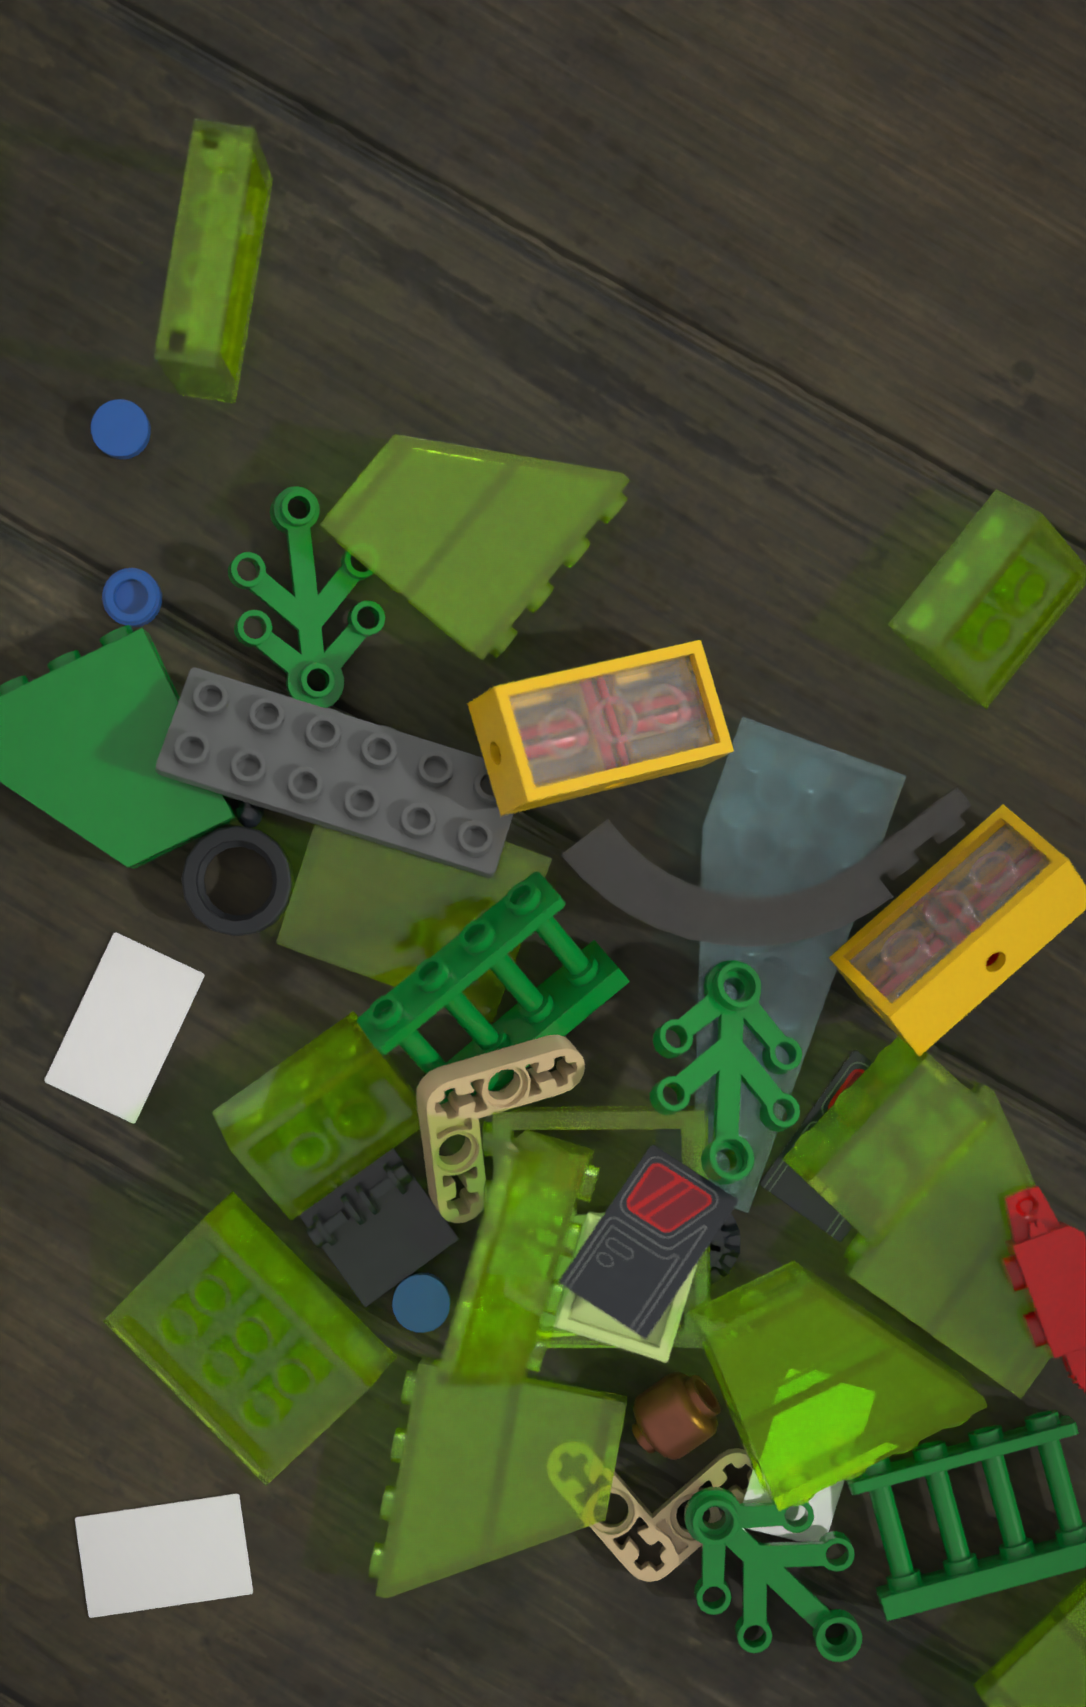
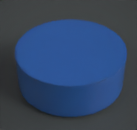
[91,399,151,460]
[102,568,162,627]
[392,1273,451,1333]

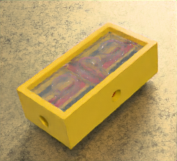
[467,640,734,816]
[829,804,1086,1056]

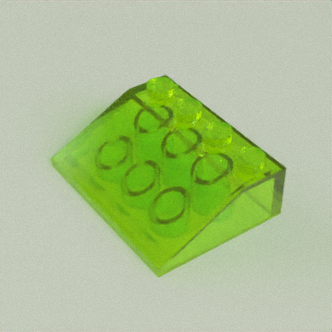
[276,824,552,1023]
[435,1129,600,1387]
[103,1191,397,1486]

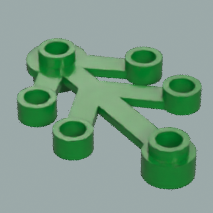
[228,486,385,708]
[650,960,802,1185]
[684,1487,862,1662]

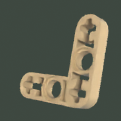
[416,1034,585,1223]
[547,1437,756,1582]

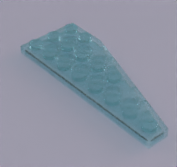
[693,716,906,1213]

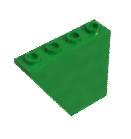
[0,625,238,869]

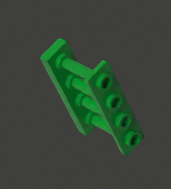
[357,871,630,1104]
[845,1410,1086,1621]

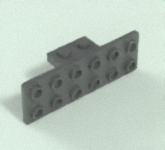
[156,668,514,878]

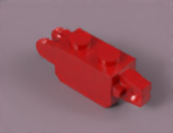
[1001,1185,1086,1393]

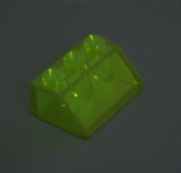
[888,489,1086,709]
[212,1011,420,1221]
[782,1036,998,1247]

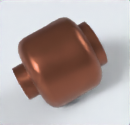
[632,1372,721,1460]

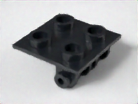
[297,1145,459,1307]

